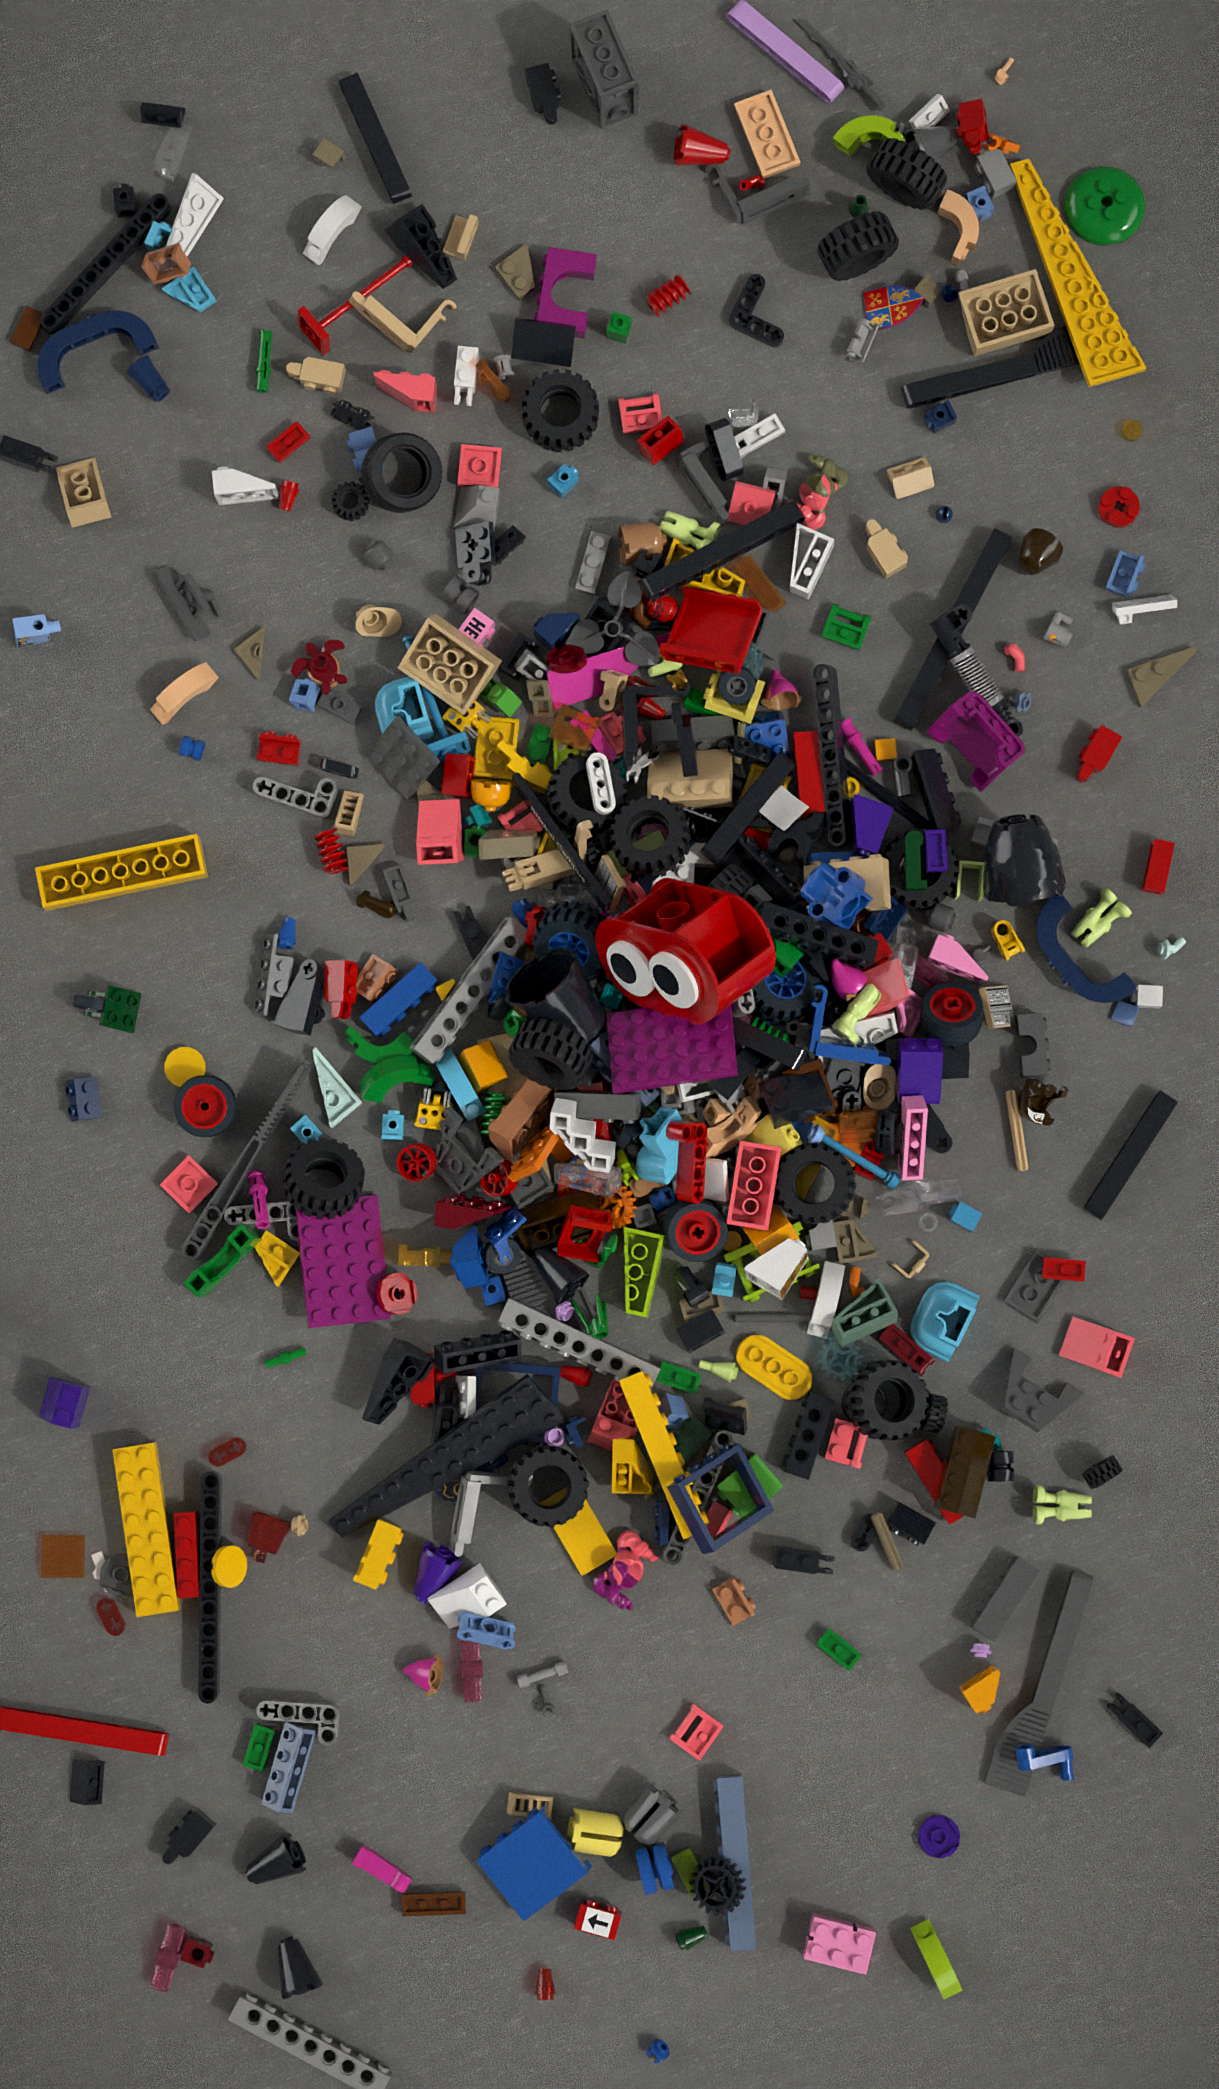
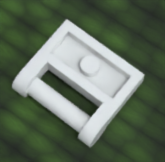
[456,1376,476,1418]

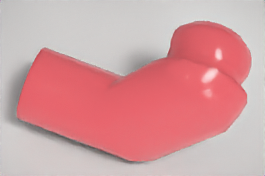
[1004,643,1025,672]

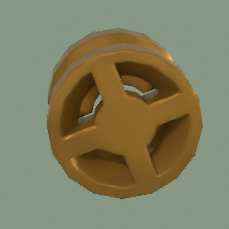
[666,669,687,691]

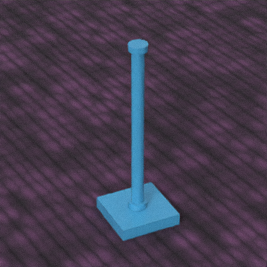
[401,635,471,762]

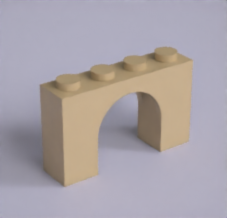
[803,854,891,911]

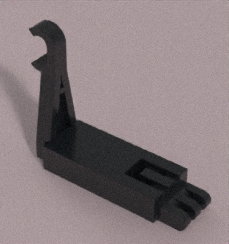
[621,681,691,771]

